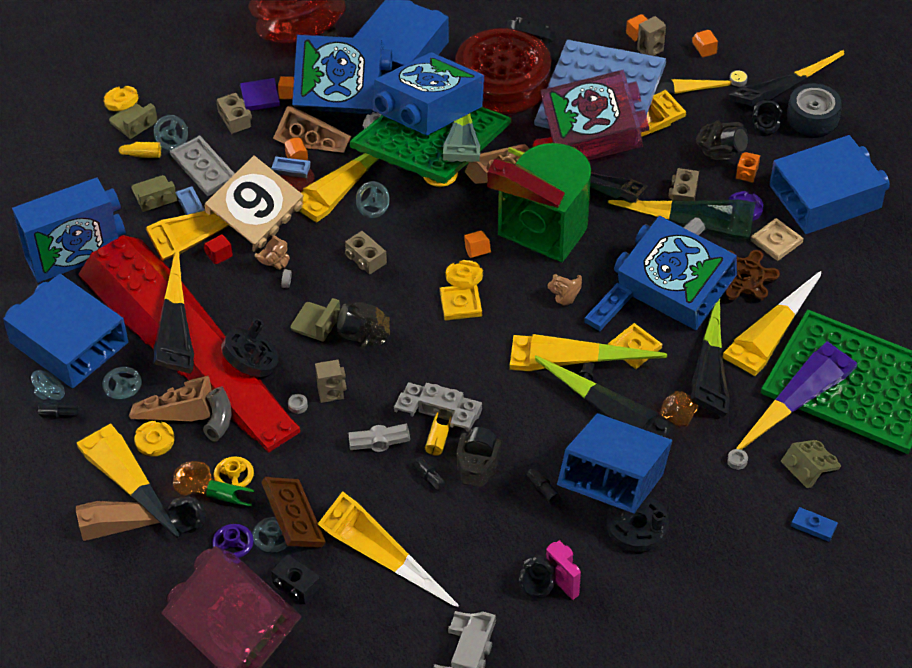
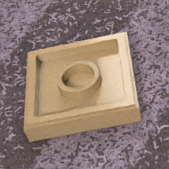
[750,218,803,261]

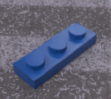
[585,283,633,331]

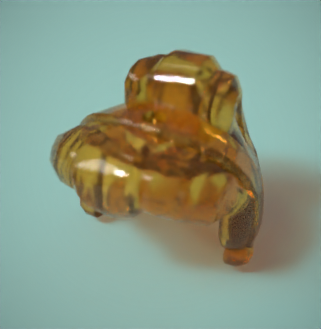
[660,391,699,426]
[172,461,212,495]

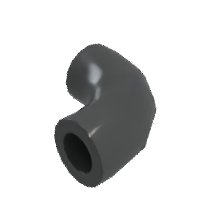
[203,386,231,441]

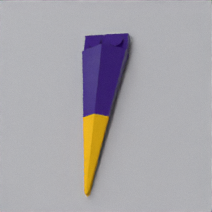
[736,341,857,450]

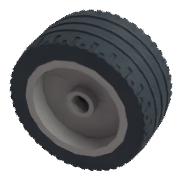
[787,83,842,137]

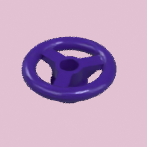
[212,524,254,559]

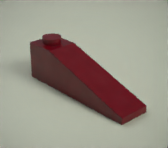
[487,159,565,208]

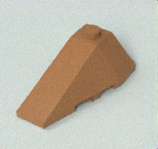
[273,106,351,153]
[465,144,529,184]
[129,376,212,421]
[76,501,160,541]

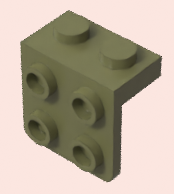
[109,103,158,139]
[132,175,177,212]
[291,298,340,342]
[781,440,841,488]

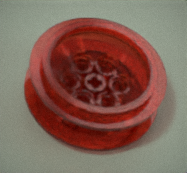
[249,0,346,43]
[455,28,551,114]

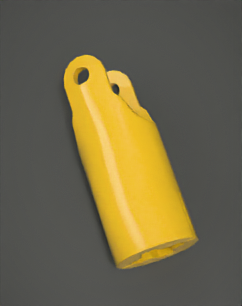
[119,142,161,158]
[425,412,452,456]

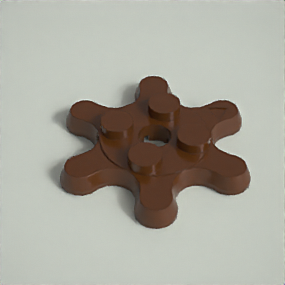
[726,250,780,300]

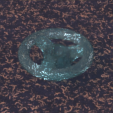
[154,115,188,150]
[356,181,390,218]
[102,367,142,399]
[31,370,65,400]
[253,517,288,552]

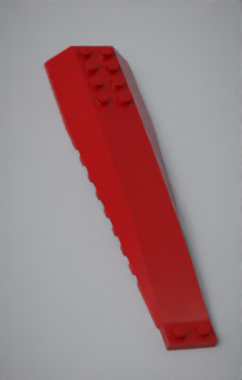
[78,235,300,453]

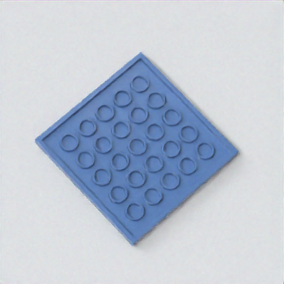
[534,40,666,146]

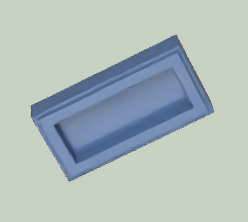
[271,156,310,178]
[176,186,205,215]

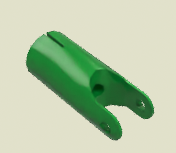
[206,480,254,506]

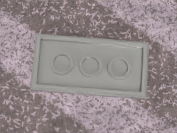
[170,136,235,196]

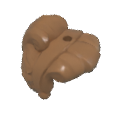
[255,235,290,270]
[548,274,582,306]

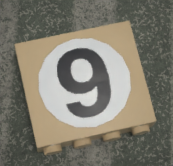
[205,156,304,252]

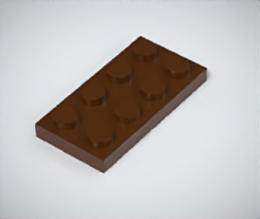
[261,477,326,547]

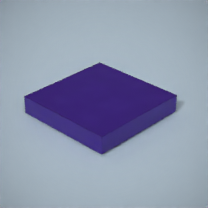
[240,78,280,111]

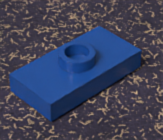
[791,507,838,542]

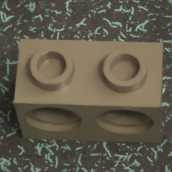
[637,16,666,56]
[217,93,252,134]
[668,168,699,210]
[345,231,387,275]
[315,360,347,403]

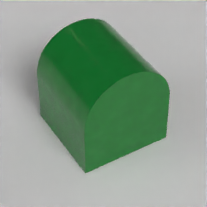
[498,143,591,263]

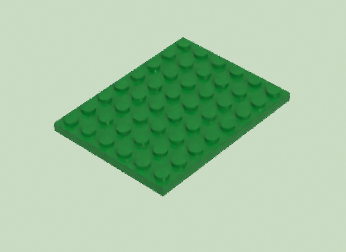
[350,107,511,184]
[761,309,912,454]

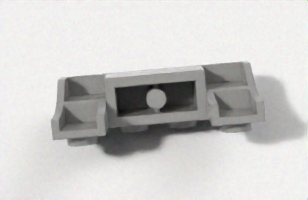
[394,382,482,432]
[434,611,496,668]

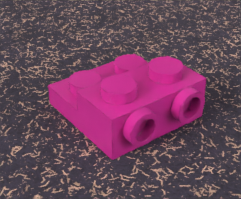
[546,540,581,600]

